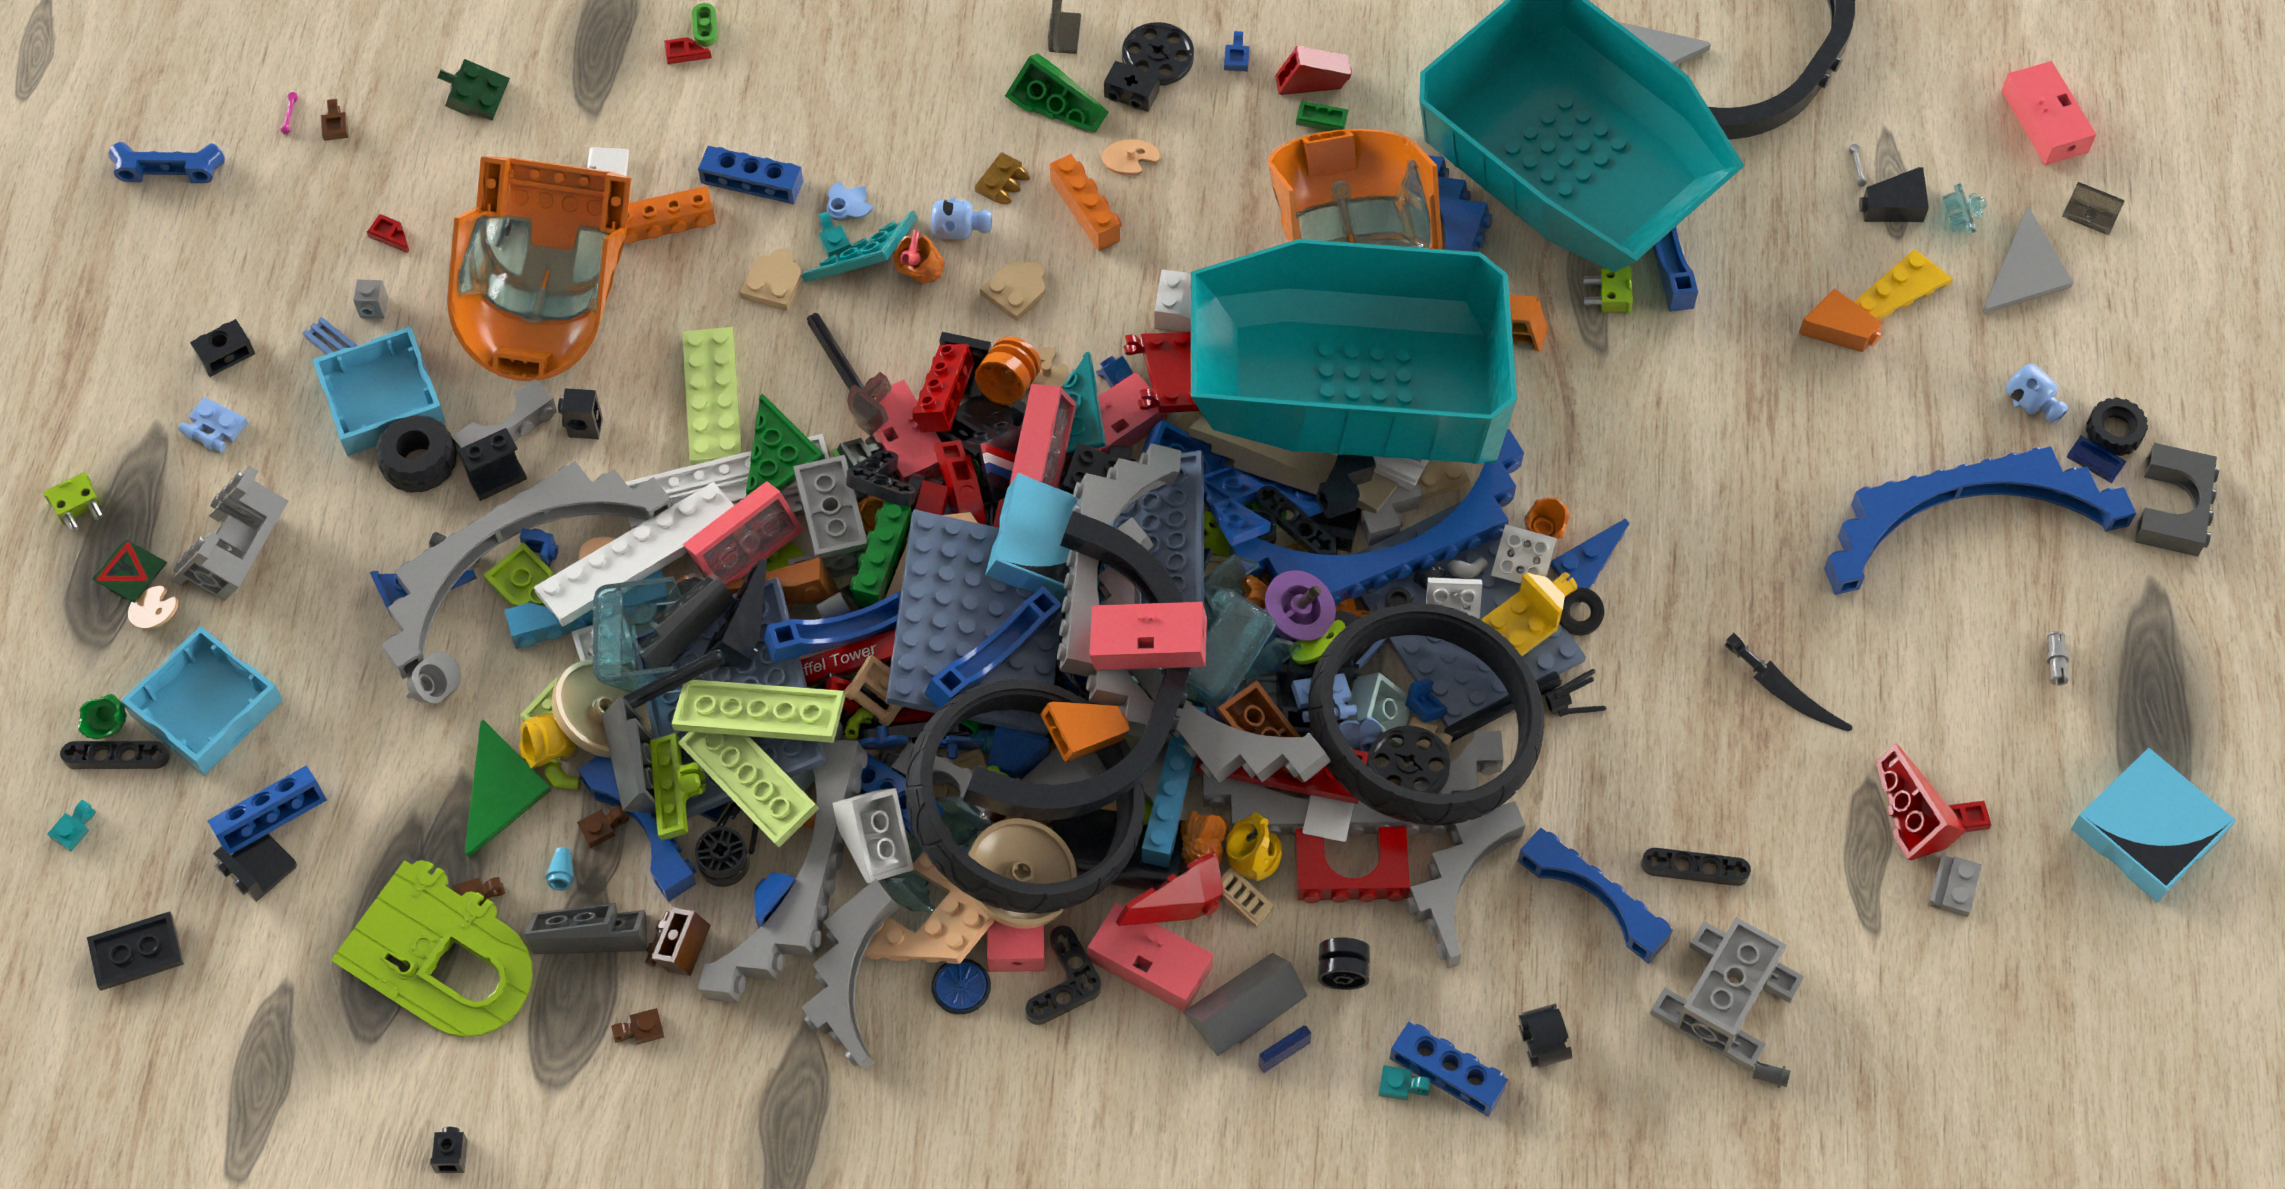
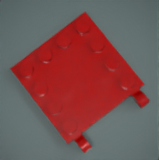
[1123,332,1200,413]

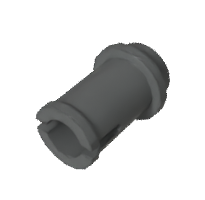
[1753,1061,1791,1088]

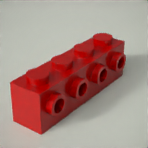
[912,344,975,433]

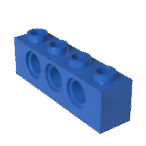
[698,146,803,204]
[859,752,945,833]
[207,765,327,854]
[1389,1021,1508,1117]

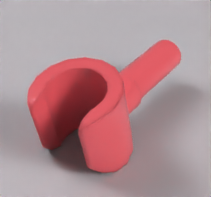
[900,230,921,265]

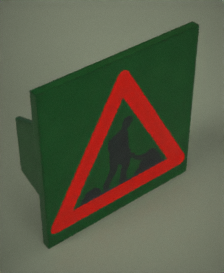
[92,539,167,603]

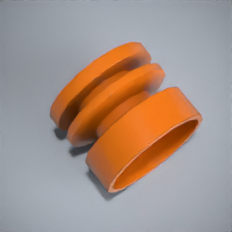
[975,336,1041,405]

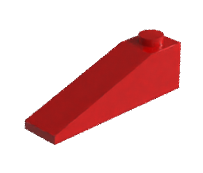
[1876,744,1966,861]
[1116,852,1224,926]

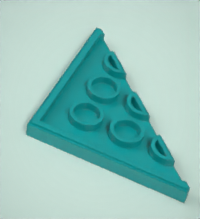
[801,211,918,283]
[1054,352,1107,455]

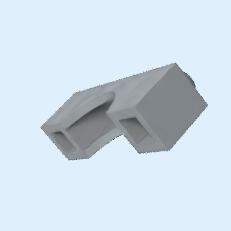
[452,379,557,453]
[891,741,994,827]

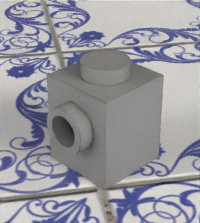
[353,279,388,318]

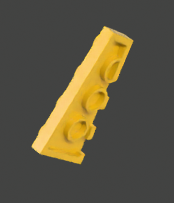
[1854,249,1953,320]

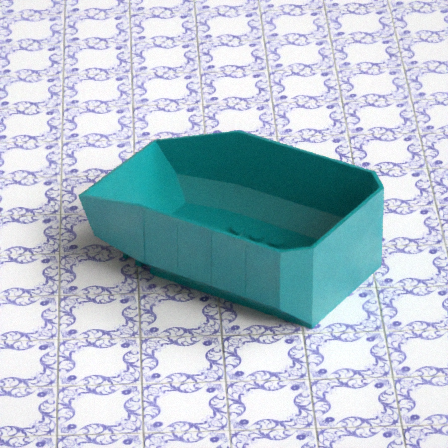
[1419,0,1745,272]
[1191,239,1517,464]

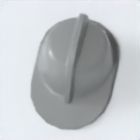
[407,652,461,704]

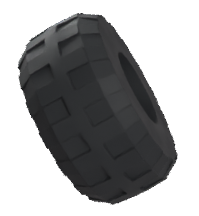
[376,415,457,493]

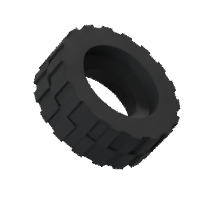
[2086,397,2148,456]

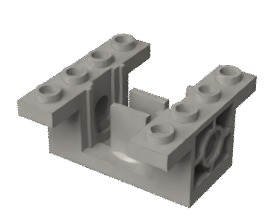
[781,455,868,578]
[171,466,288,601]
[1650,917,1804,1071]

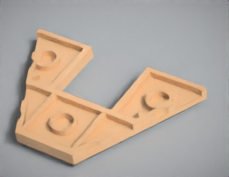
[864,826,995,964]

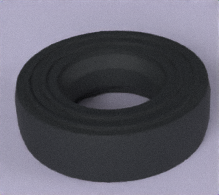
[1560,587,1605,636]

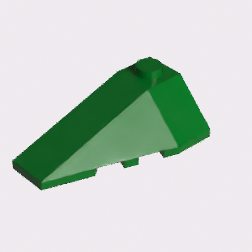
[1005,53,1109,132]

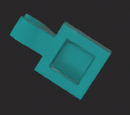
[818,211,851,258]
[47,799,96,852]
[1379,1065,1430,1100]

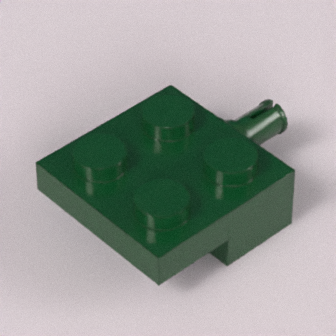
[437,59,510,121]

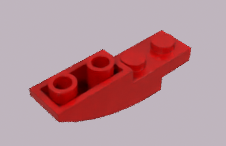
[934,440,986,525]

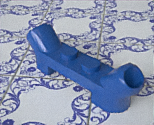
[109,142,225,183]

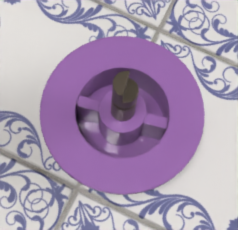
[1263,570,1336,642]

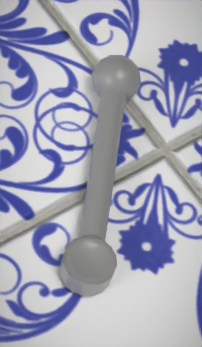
[1849,144,1867,186]

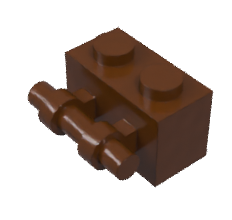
[645,907,711,976]

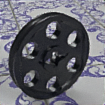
[1122,22,1194,86]
[1367,726,1450,794]

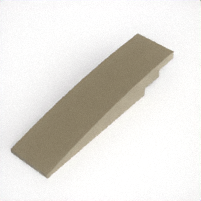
[1189,414,1398,514]

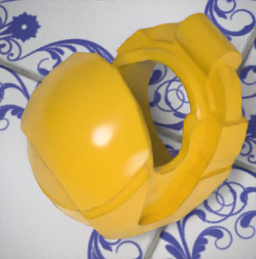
[519,713,578,768]
[1226,812,1282,881]

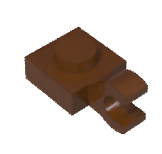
[321,99,349,141]
[577,805,629,848]
[453,877,505,906]
[611,1008,665,1045]

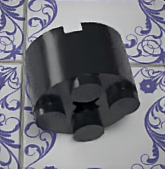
[1518,1003,1572,1068]

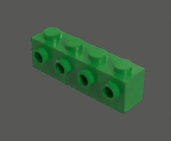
[850,501,912,607]

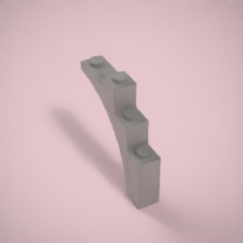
[1406,801,1525,968]
[802,879,899,1070]

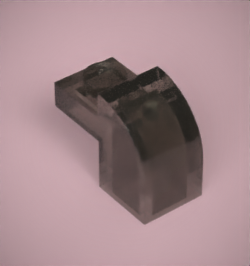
[847,372,892,436]

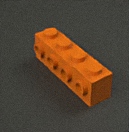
[1050,154,1122,251]
[624,186,716,244]

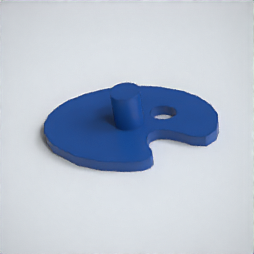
[858,726,909,750]
[938,736,984,759]

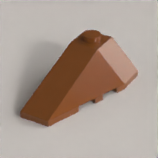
[724,557,841,605]
[1216,681,1324,783]

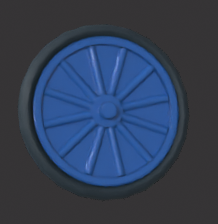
[931,959,991,1014]

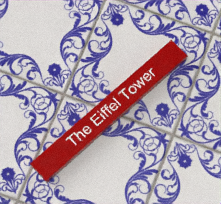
[801,630,896,687]

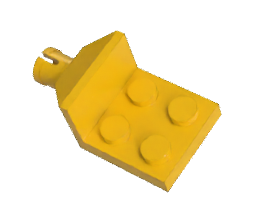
[1481,572,1577,656]

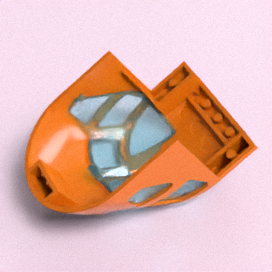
[1268,129,1443,250]
[447,156,632,381]

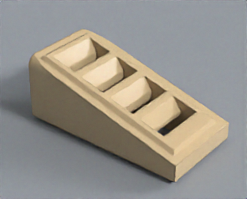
[1220,868,1274,927]

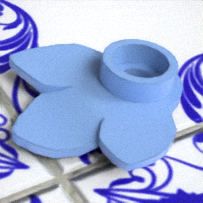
[826,182,873,220]
[1338,717,1382,752]

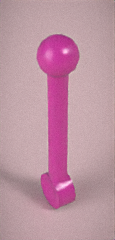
[280,92,298,134]

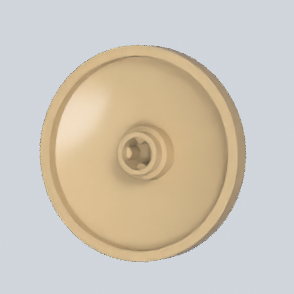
[552,659,653,758]
[968,818,1077,928]

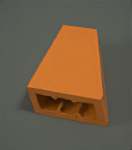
[1799,288,1883,352]
[1040,702,1130,763]

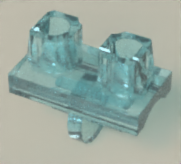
[1942,183,1987,234]

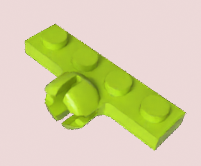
[650,733,707,841]

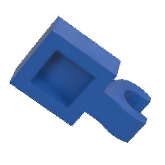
[1224,31,1250,72]

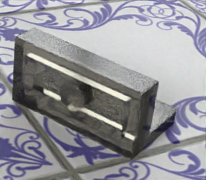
[1048,0,1081,54]
[2062,182,2124,235]

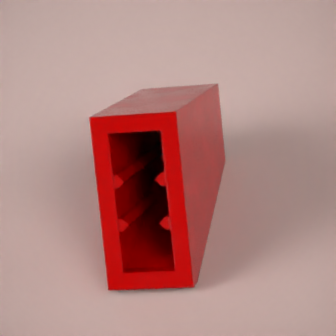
[1275,46,1352,95]

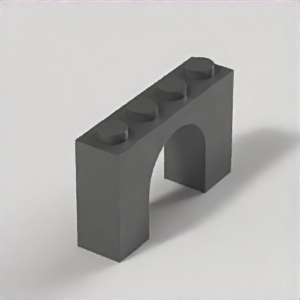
[2135,443,2219,557]

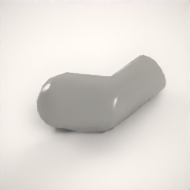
[1447,557,1488,579]

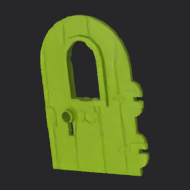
[331,860,533,1037]

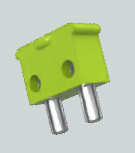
[1583,266,1633,314]
[43,472,103,532]

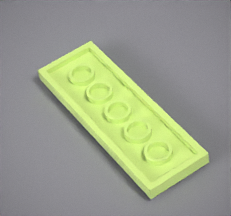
[682,327,742,466]
[672,680,845,743]
[678,732,819,847]

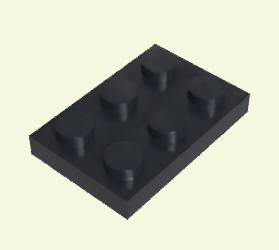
[87,911,184,991]

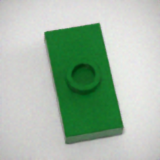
[1296,101,1348,131]

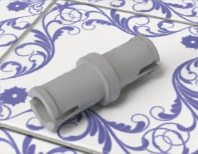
[2047,631,2069,686]

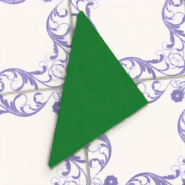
[746,394,825,496]
[465,719,551,858]

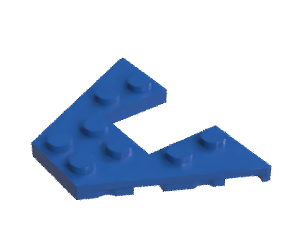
[1204,465,1323,546]

